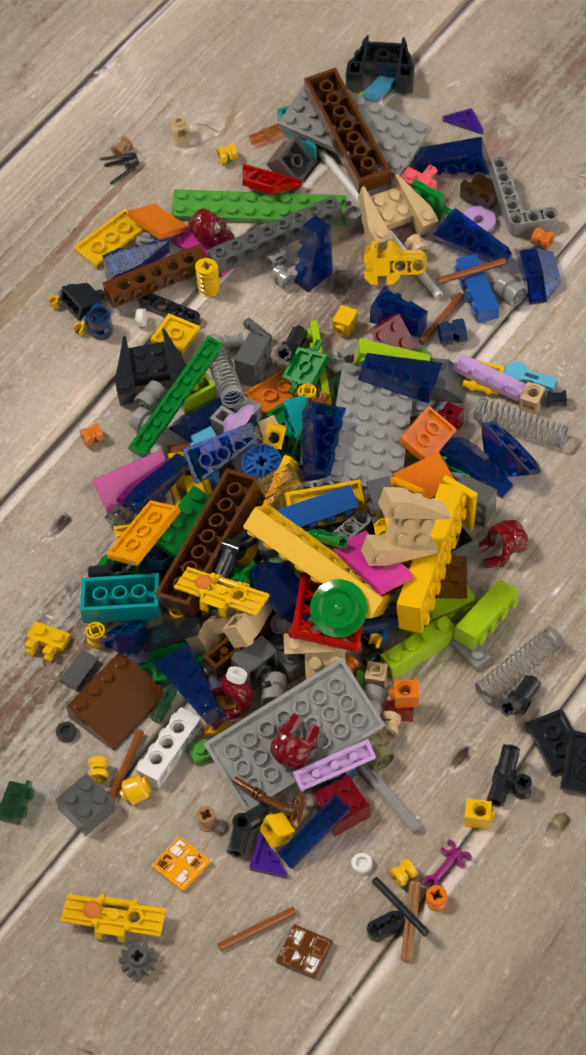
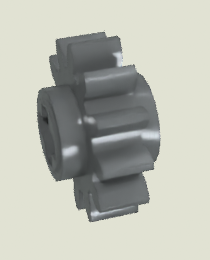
[119,940,158,980]

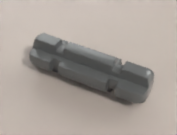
[243,317,273,342]

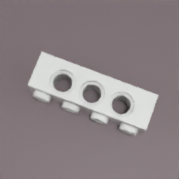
[136,707,202,790]

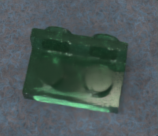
[0,780,35,825]

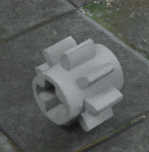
[135,232,156,255]

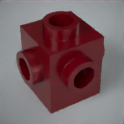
[437,402,464,436]

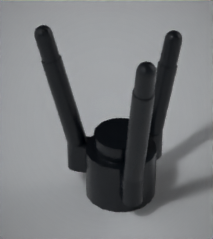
[100,152,139,185]

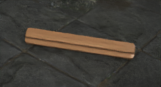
[401,881,421,962]

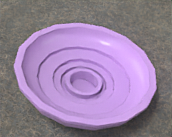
[220,404,255,452]

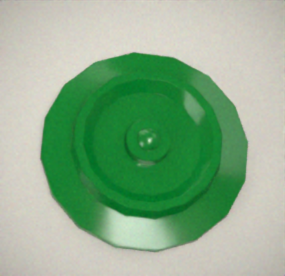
[310,579,368,638]

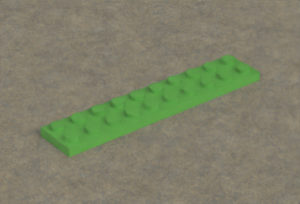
[171,189,347,226]

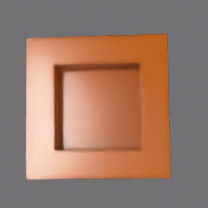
[390,679,419,708]

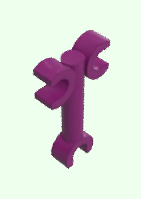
[422,839,472,886]

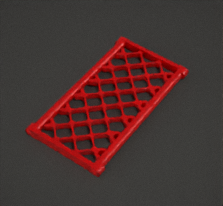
[288,544,363,653]

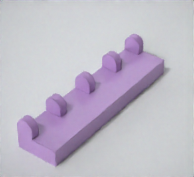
[452,353,526,402]
[291,739,376,791]

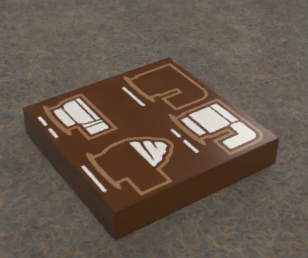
[276,924,333,980]

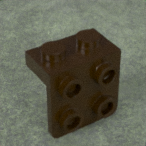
[460,174,498,210]

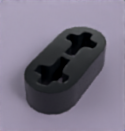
[367,910,405,942]

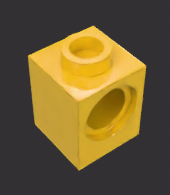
[332,305,358,337]
[262,421,286,450]
[464,799,495,830]
[260,812,295,849]

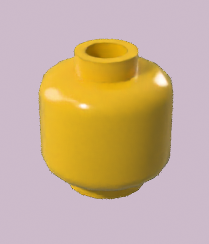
[120,774,152,805]

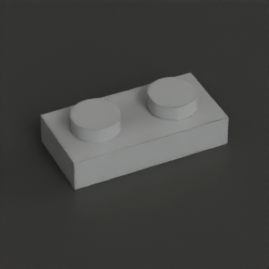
[451,639,492,672]

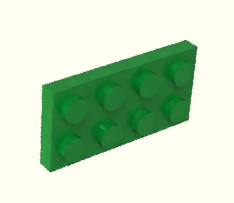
[154,485,210,559]

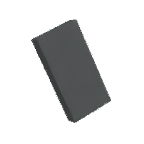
[60,650,99,691]

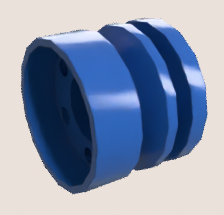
[242,444,282,492]

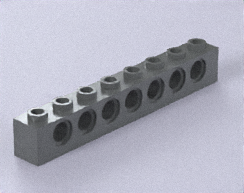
[207,195,342,274]

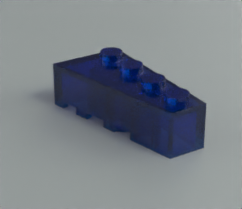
[414,137,490,175]
[358,353,443,404]
[302,401,346,481]
[153,643,226,726]

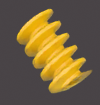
[195,258,220,297]

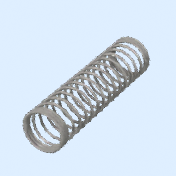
[202,334,245,408]
[473,397,569,448]
[475,626,564,704]

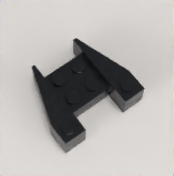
[345,35,415,94]
[115,328,187,406]

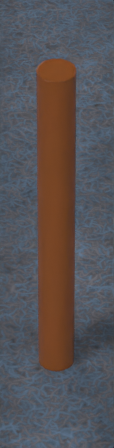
[437,258,506,285]
[418,293,464,345]
[109,729,144,801]
[217,907,297,951]

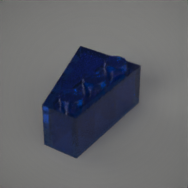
[369,285,428,338]

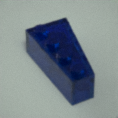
[432,208,512,268]
[294,215,333,292]
[183,421,264,484]

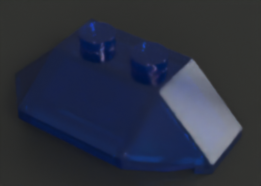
[514,246,561,305]
[481,421,541,477]
[250,561,312,623]
[99,620,149,657]

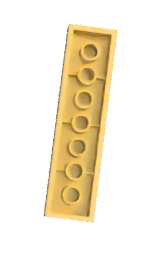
[397,483,467,633]
[243,505,395,619]

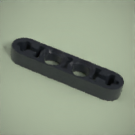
[138,293,201,326]

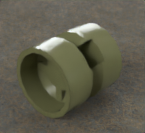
[365,733,395,772]

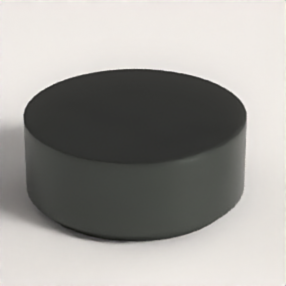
[56,722,77,743]

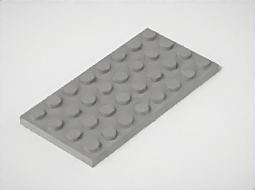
[278,75,432,178]
[324,362,416,491]
[203,658,386,812]

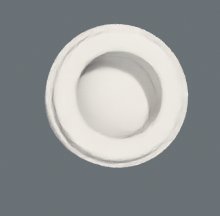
[135,309,147,327]
[226,666,247,684]
[351,853,372,875]

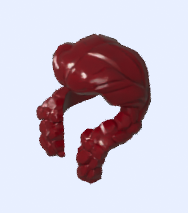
[188,208,235,247]
[478,520,529,568]
[200,676,254,728]
[270,713,320,769]

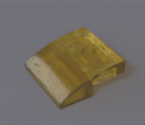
[256,463,304,510]

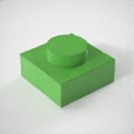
[188,738,212,765]

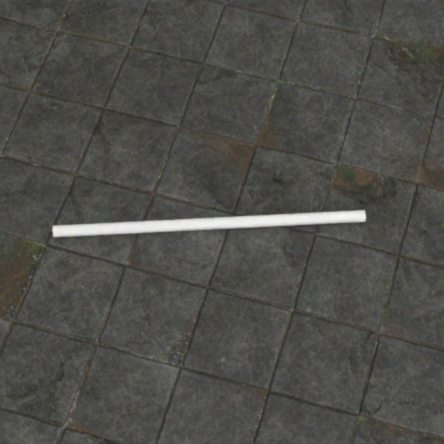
[317,146,443,300]

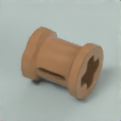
[111,136,134,155]
[197,806,217,832]

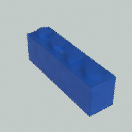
[454,253,499,323]
[277,485,359,529]

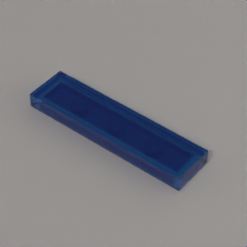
[277,794,351,869]

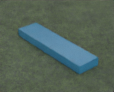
[363,75,396,102]

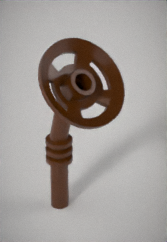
[232,776,307,832]

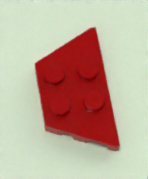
[242,164,303,194]

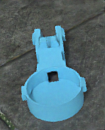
[503,362,558,392]

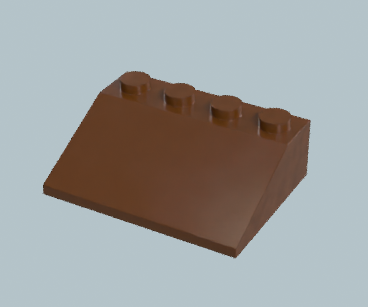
[66,652,167,751]

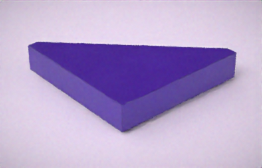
[442,108,483,134]
[249,833,288,879]

